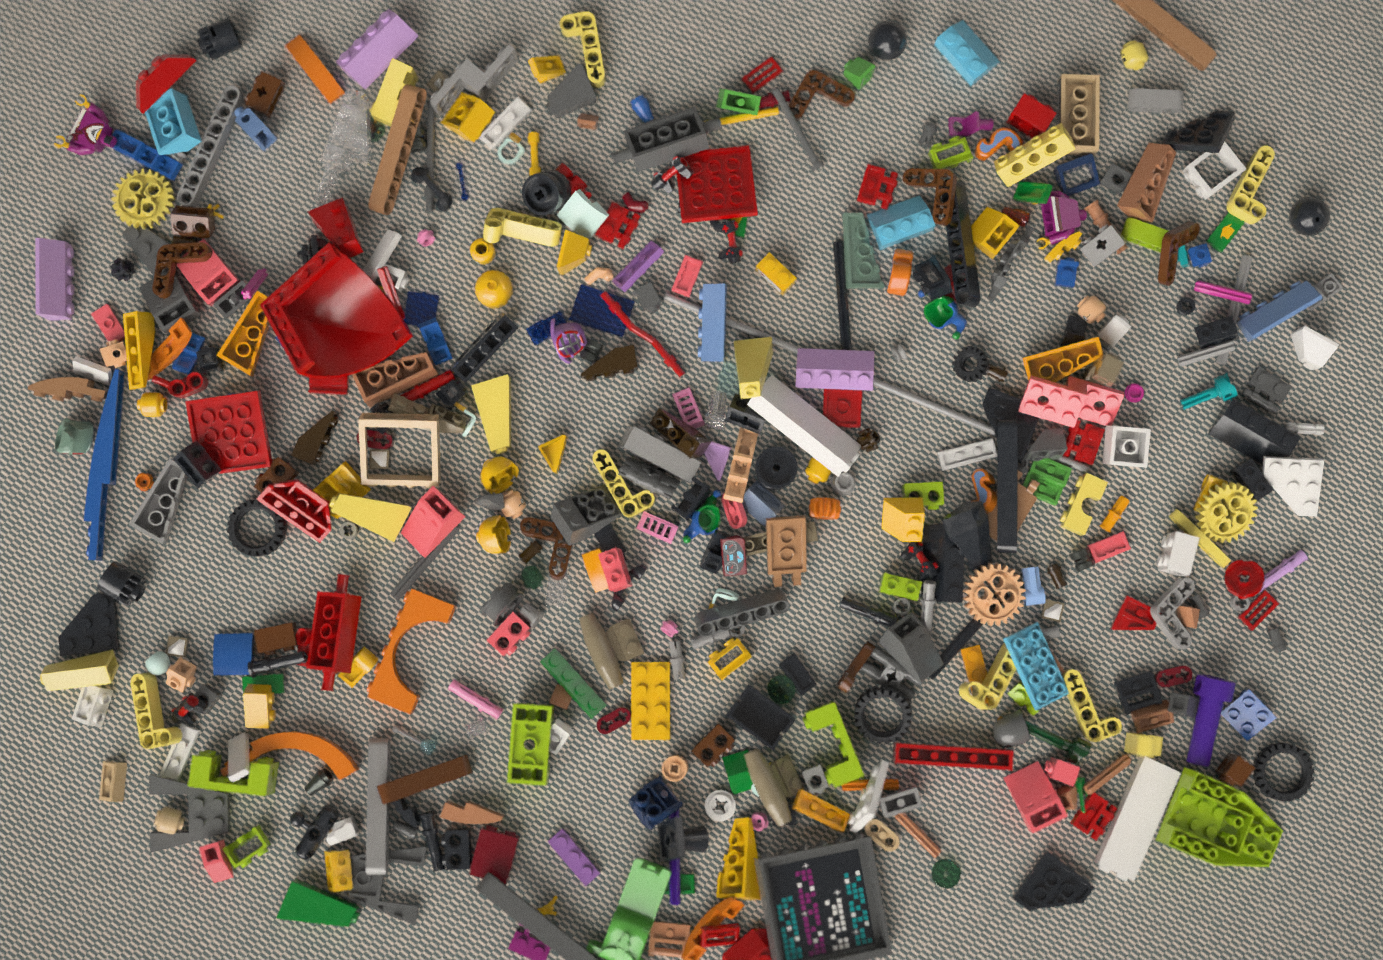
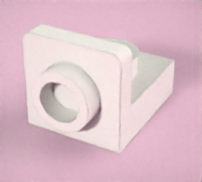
[383,264,409,292]

